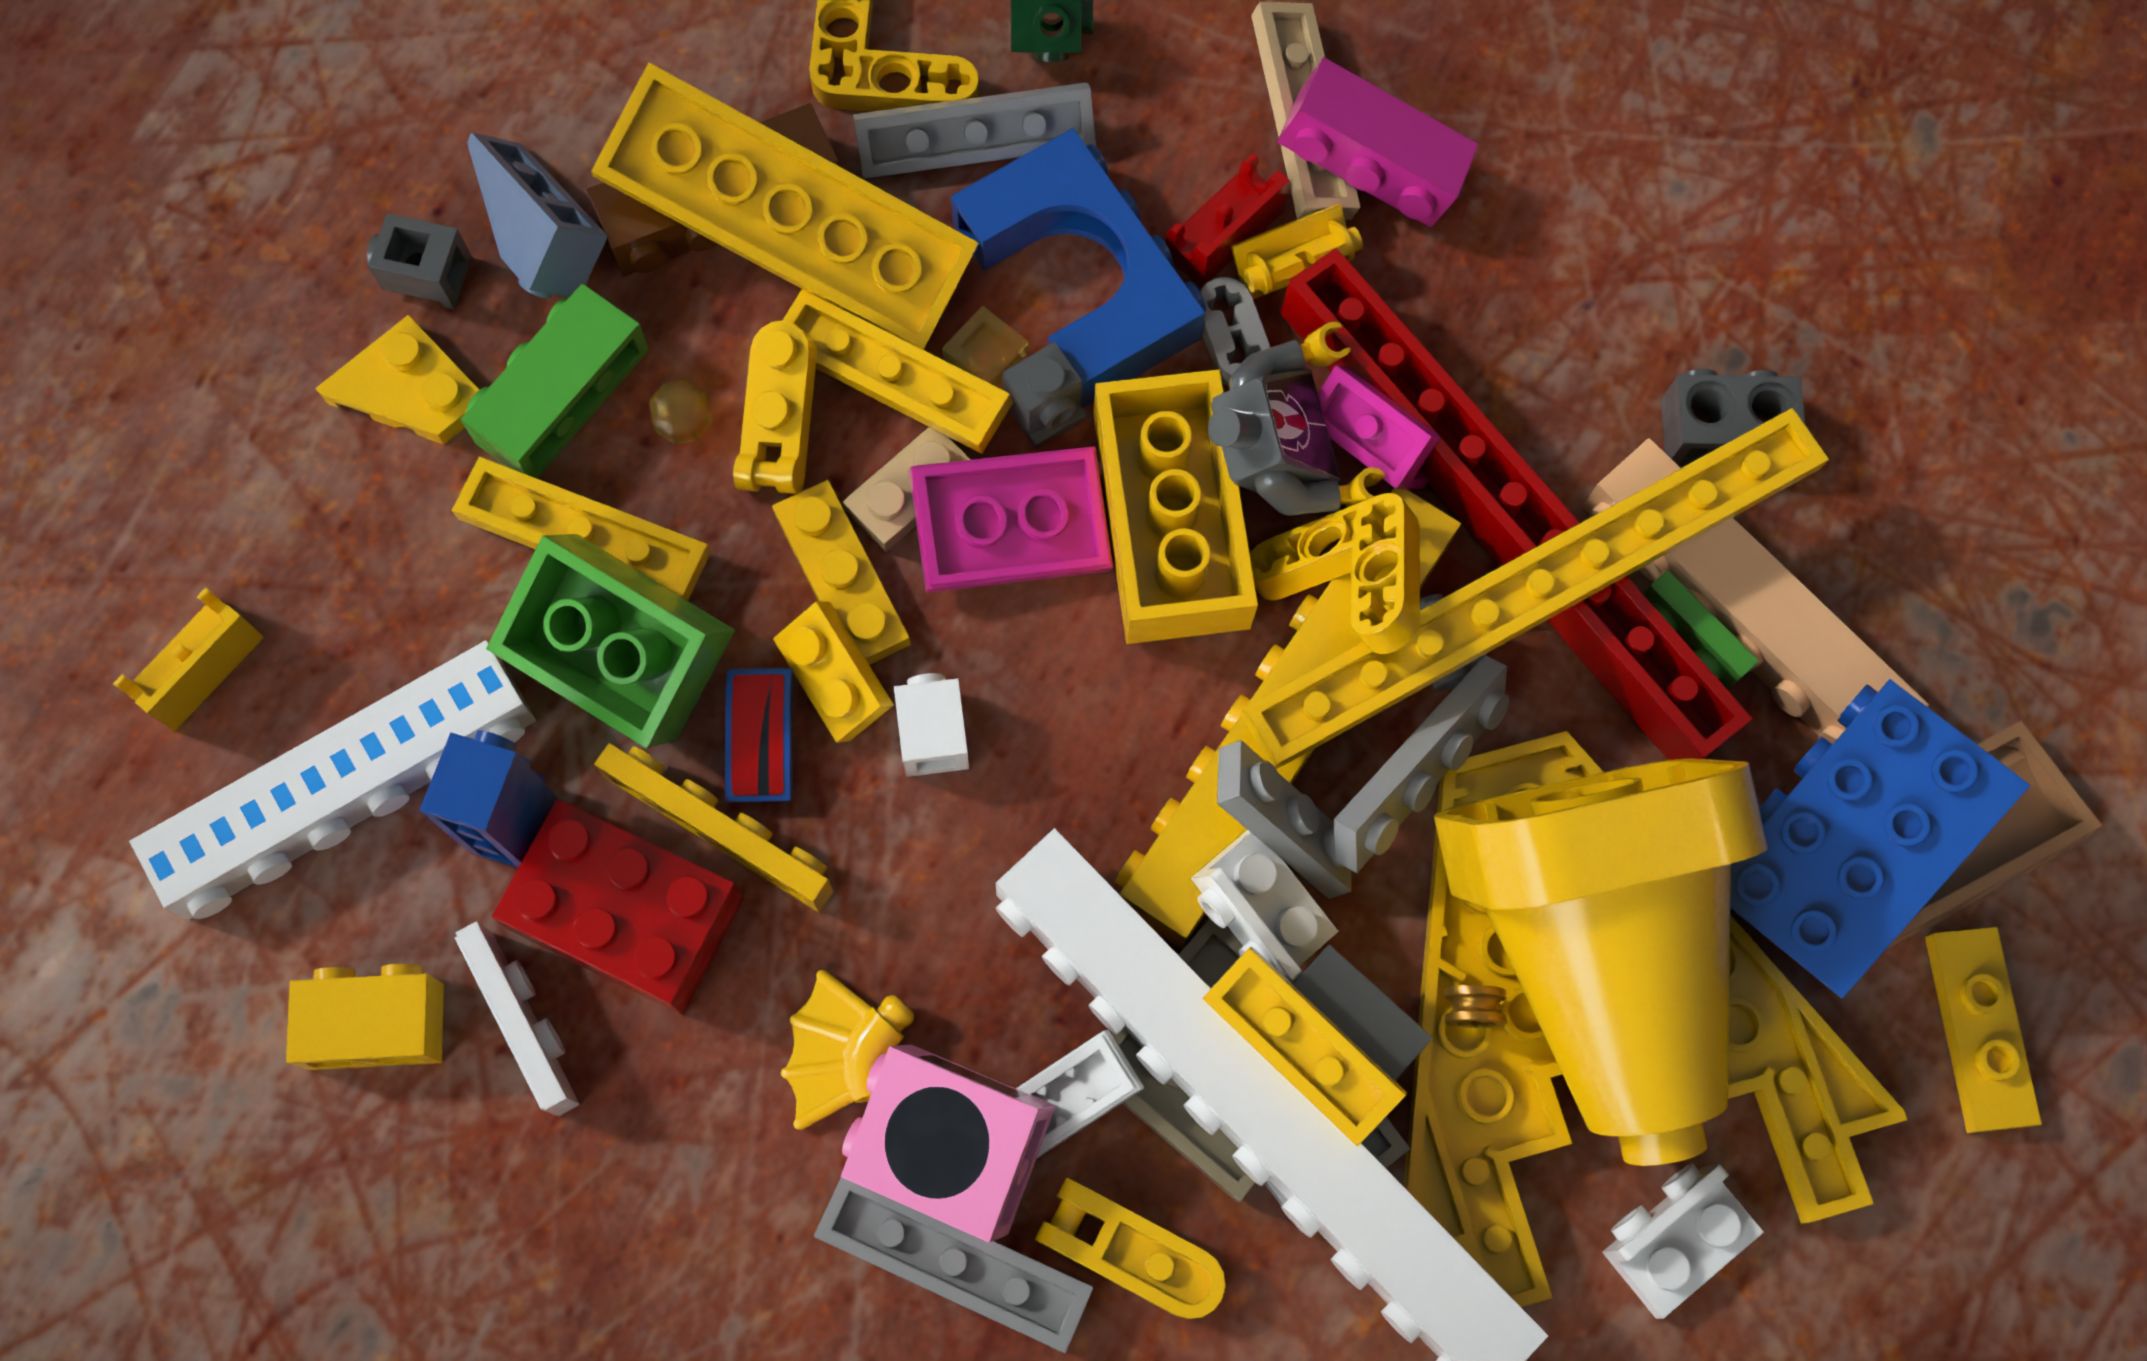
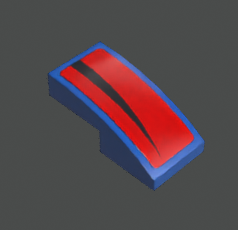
[725,668,794,802]

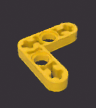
[809,0,979,112]
[1249,493,1420,654]

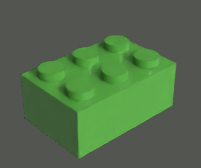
[486,534,735,749]

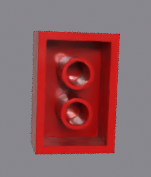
[491,798,744,1015]

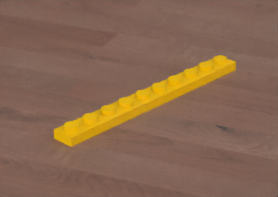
[1240,408,1829,769]

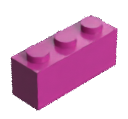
[1277,57,1479,227]

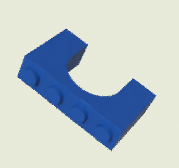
[951,128,1207,408]

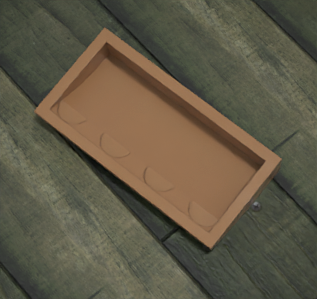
[1884,720,2102,952]

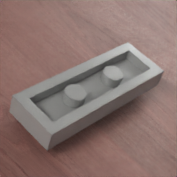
[1217,740,1351,899]

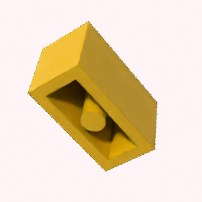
[286,964,444,1070]

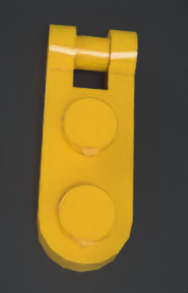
[733,320,817,494]
[1034,1178,1225,1319]

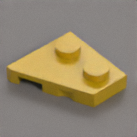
[315,315,479,445]

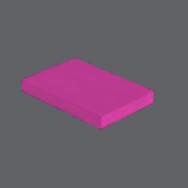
[909,446,1113,593]

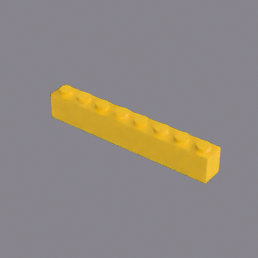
[1114,488,1461,949]

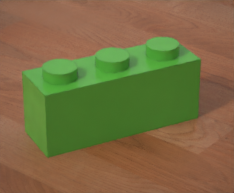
[460,283,649,479]

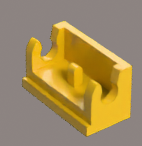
[113,587,264,732]

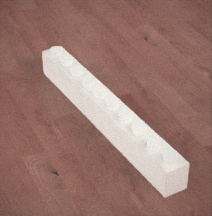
[996,828,1548,1361]

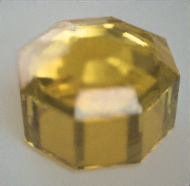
[649,380,712,444]

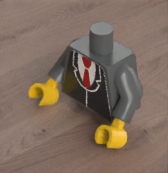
[1208,322,1385,516]

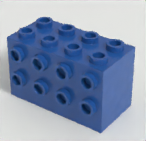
[1730,679,2031,998]

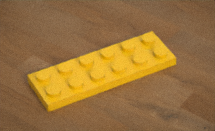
[591,62,979,350]

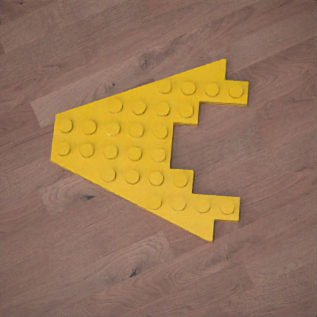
[1403,731,1908,1307]

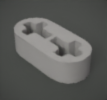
[1200,277,1270,388]

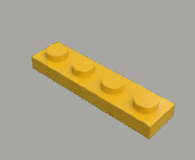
[783,289,1013,454]
[451,456,711,601]
[594,743,834,914]

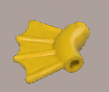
[781,970,914,1130]

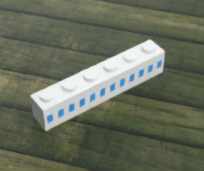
[129,640,537,920]

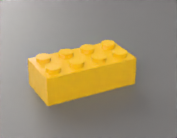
[1093,369,1258,644]

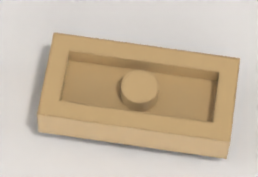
[843,427,971,552]

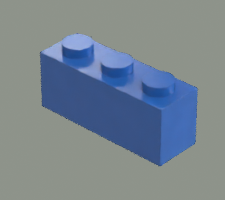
[419,730,557,868]

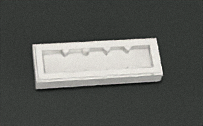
[455,921,580,1116]
[1016,1030,1145,1159]

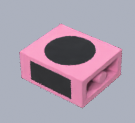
[841,1044,1056,1243]

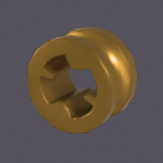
[1445,985,1507,1028]

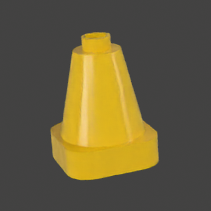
[1434,758,1768,1166]

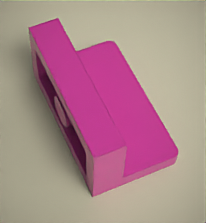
[1318,365,1441,489]

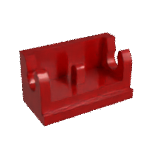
[1164,154,1290,288]

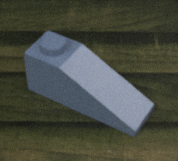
[467,132,608,298]

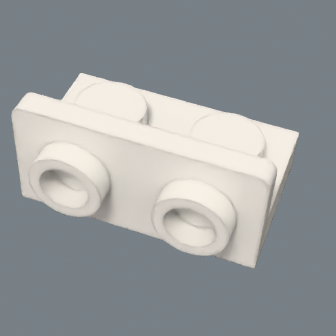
[1190,830,1339,983]
[1602,1163,1764,1319]

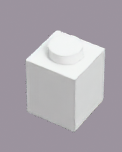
[894,673,969,777]

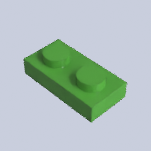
[1643,570,1759,690]

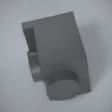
[367,213,472,310]
[1002,341,1087,450]

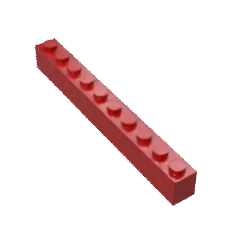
[1281,248,1753,760]

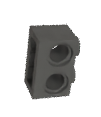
[1661,369,1805,467]

